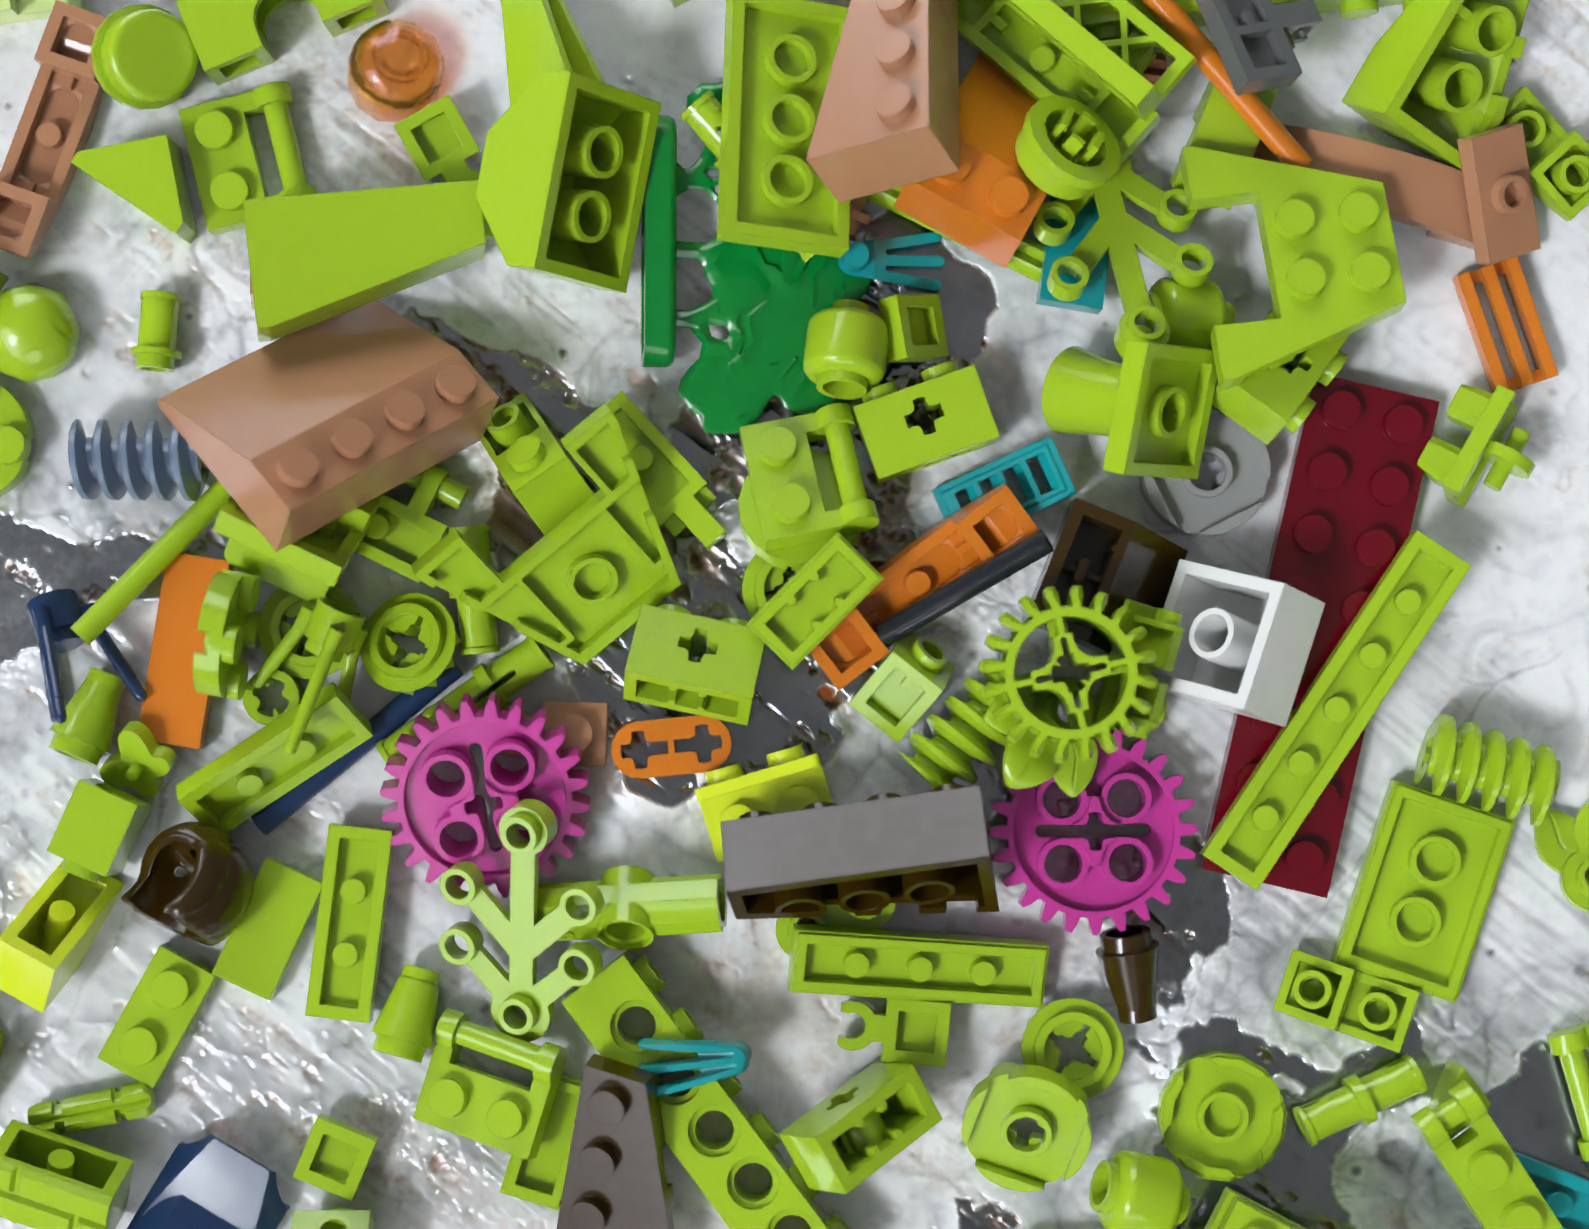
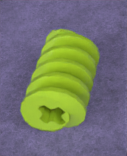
[896,659,1007,788]
[1414,714,1561,827]

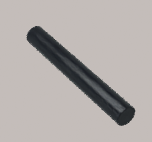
[875,529,1054,647]

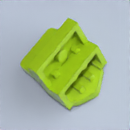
[212,493,385,603]

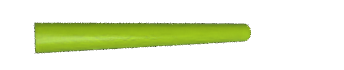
[70,479,230,645]

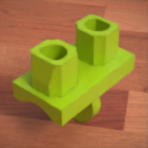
[1417,384,1535,508]

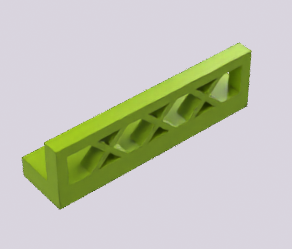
[1001,0,1197,121]

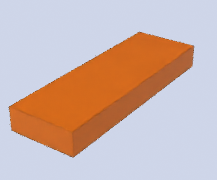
[139,553,234,749]

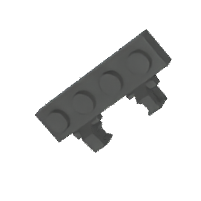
[1196,0,1323,96]

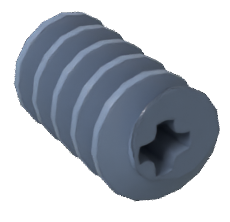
[68,419,210,501]

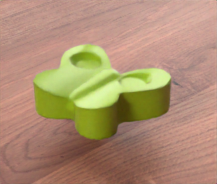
[99,720,177,798]

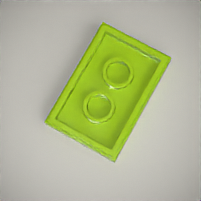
[1330,780,1516,1004]

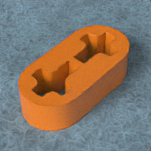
[611,715,732,779]

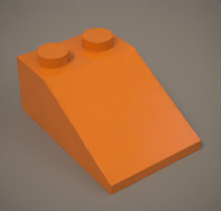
[894,53,1047,268]

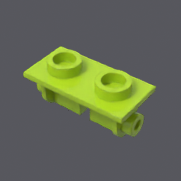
[1091,599,1185,740]

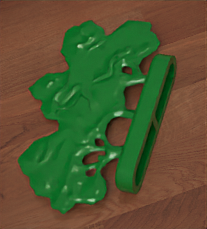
[641,82,872,434]

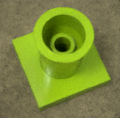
[1042,339,1217,479]

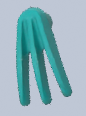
[837,232,945,291]
[638,1038,752,1097]

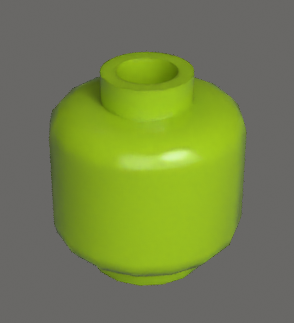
[1136,277,1235,350]
[803,299,889,400]
[1089,1149,1190,1229]

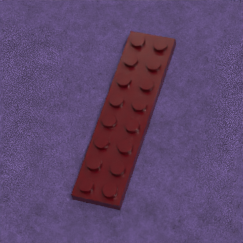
[1199,377,1440,898]

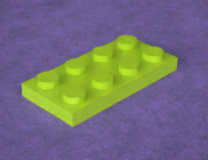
[717,0,850,258]

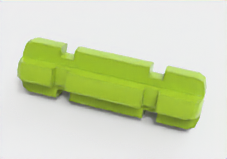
[27,1082,156,1135]

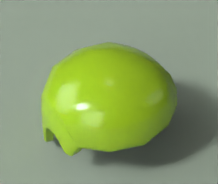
[0,282,80,383]

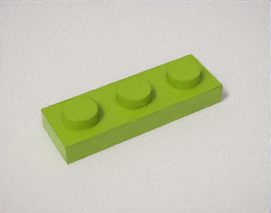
[175,682,374,833]
[305,823,394,1023]

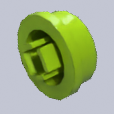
[90,4,198,110]
[1015,95,1121,200]

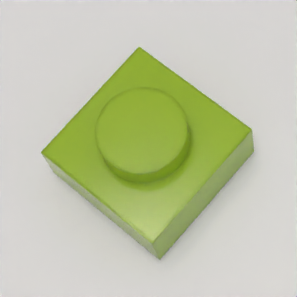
[878,294,949,363]
[292,1113,380,1201]

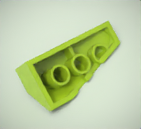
[1341,0,1530,171]

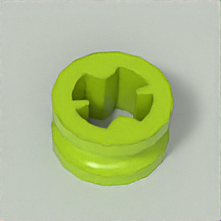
[243,669,305,725]

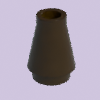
[1095,924,1159,1024]

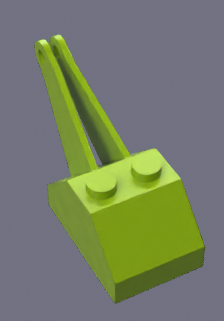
[475,0,661,293]

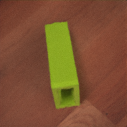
[242,180,494,342]

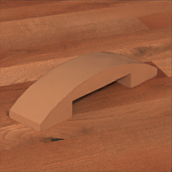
[0,0,106,260]
[1253,124,1474,249]

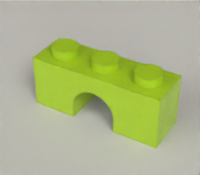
[175,0,391,86]

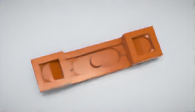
[810,484,1039,691]

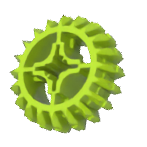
[978,585,1158,764]

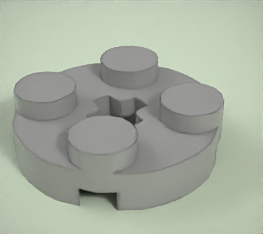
[1141,409,1271,537]

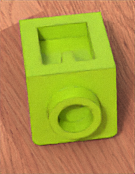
[848,633,955,743]

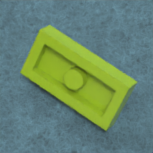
[97,943,219,1089]

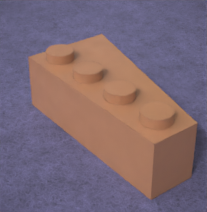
[806,0,960,203]

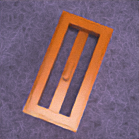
[1452,256,1559,394]

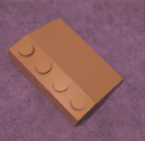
[158,300,499,552]

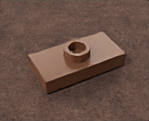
[1457,123,1541,265]

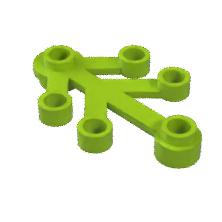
[1033,156,1214,357]
[439,799,604,1042]

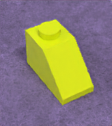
[0,860,124,1013]

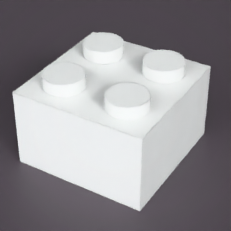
[1151,559,1325,727]

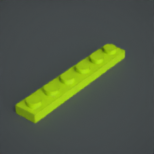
[1200,530,1471,891]

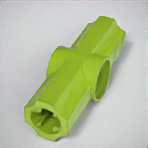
[537,865,727,951]

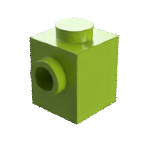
[47,778,153,882]

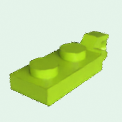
[607,391,727,551]

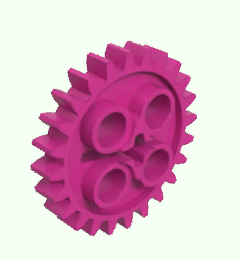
[380,692,591,898]
[988,730,1198,935]

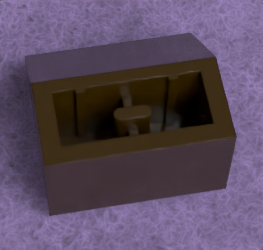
[1021,498,1188,656]

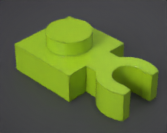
[393,94,480,182]
[837,998,952,1068]

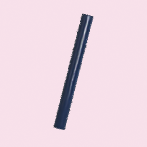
[251,660,464,836]

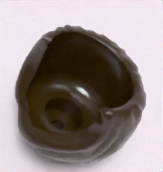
[121,822,254,946]

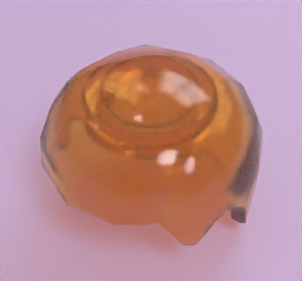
[347,19,445,123]

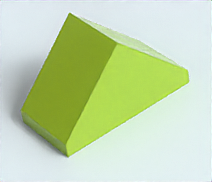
[71,134,197,244]

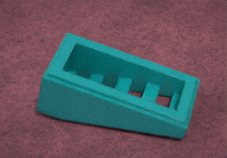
[932,436,1076,519]

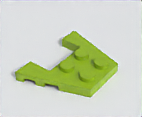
[1179,146,1407,390]
[411,403,681,665]

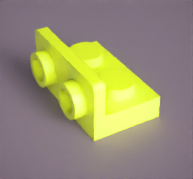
[694,744,833,863]

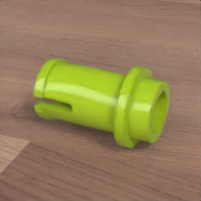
[130,290,182,373]

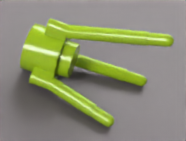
[251,597,368,755]

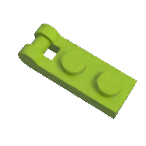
[1410,1080,1563,1229]

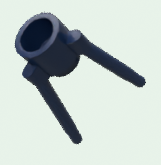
[26,589,147,724]

